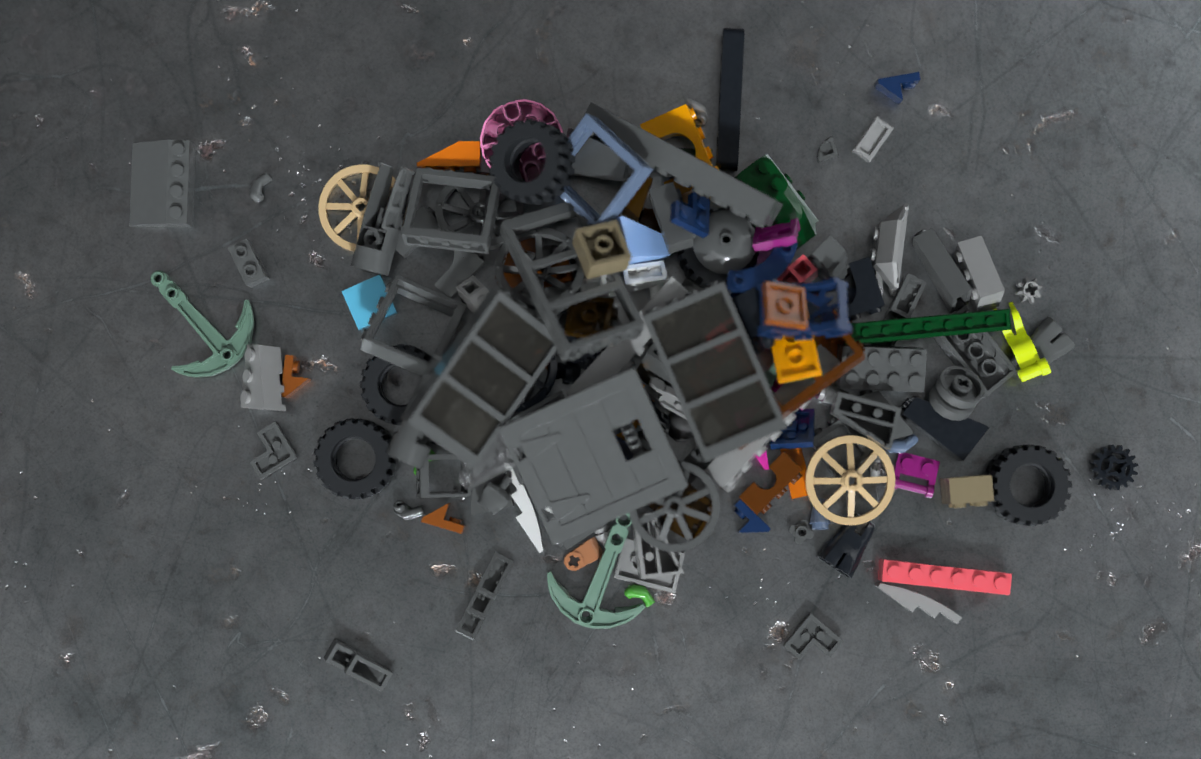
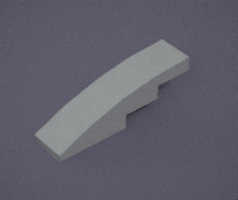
[875,582,962,624]

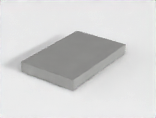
[613,537,685,593]

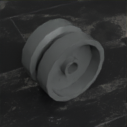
[929,366,985,421]

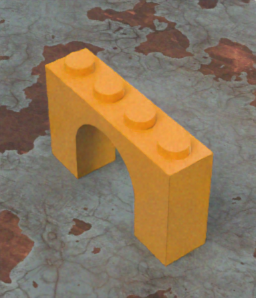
[640,104,719,194]

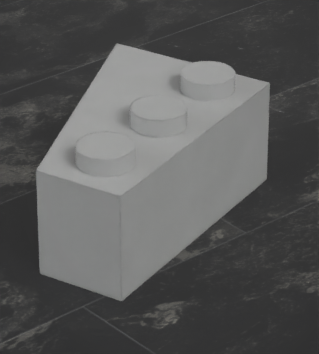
[240,344,286,411]

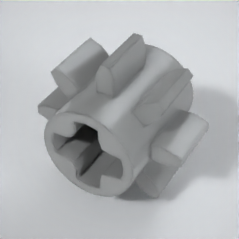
[1015,277,1043,304]

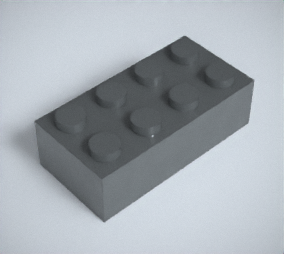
[835,344,927,392]

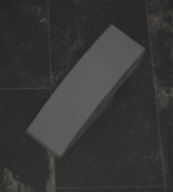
[324,638,393,692]

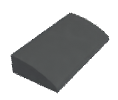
[933,305,1018,398]

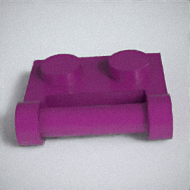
[752,218,800,252]
[894,453,940,498]

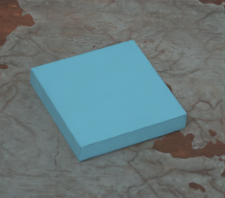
[342,274,397,330]

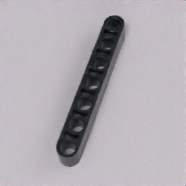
[716,28,745,171]

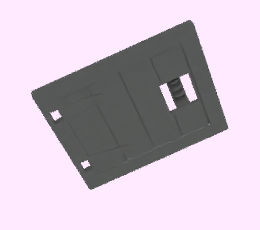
[499,368,688,545]

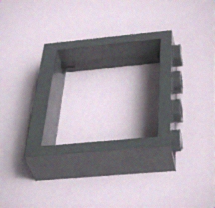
[402,167,501,254]
[360,275,467,376]

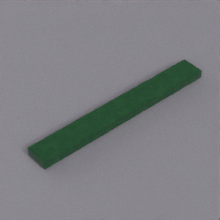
[843,309,1011,345]

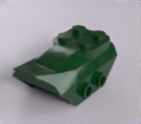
[734,154,819,249]

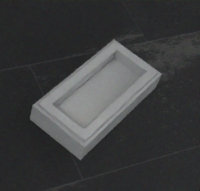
[852,116,894,163]

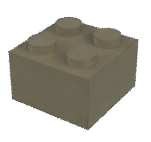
[572,220,632,279]
[940,475,994,508]

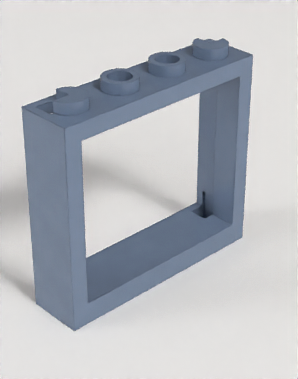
[560,113,653,226]

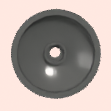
[693,210,755,274]

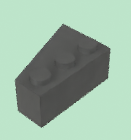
[808,235,851,281]
[830,392,902,450]

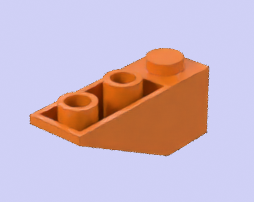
[417,141,481,173]

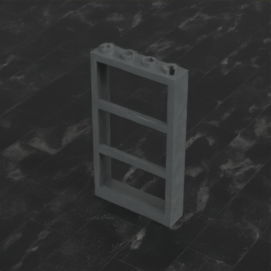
[500,202,645,361]

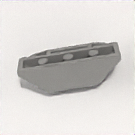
[870,203,909,290]

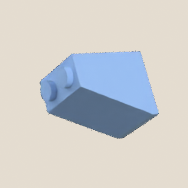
[615,216,670,265]

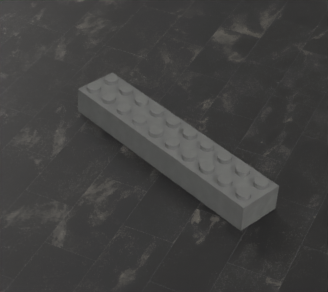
[582,102,783,228]

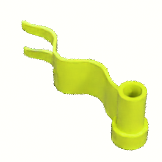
[993,302,1051,382]

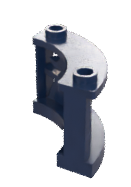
[720,242,798,311]
[757,277,852,340]

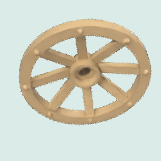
[319,165,407,252]
[805,435,895,525]

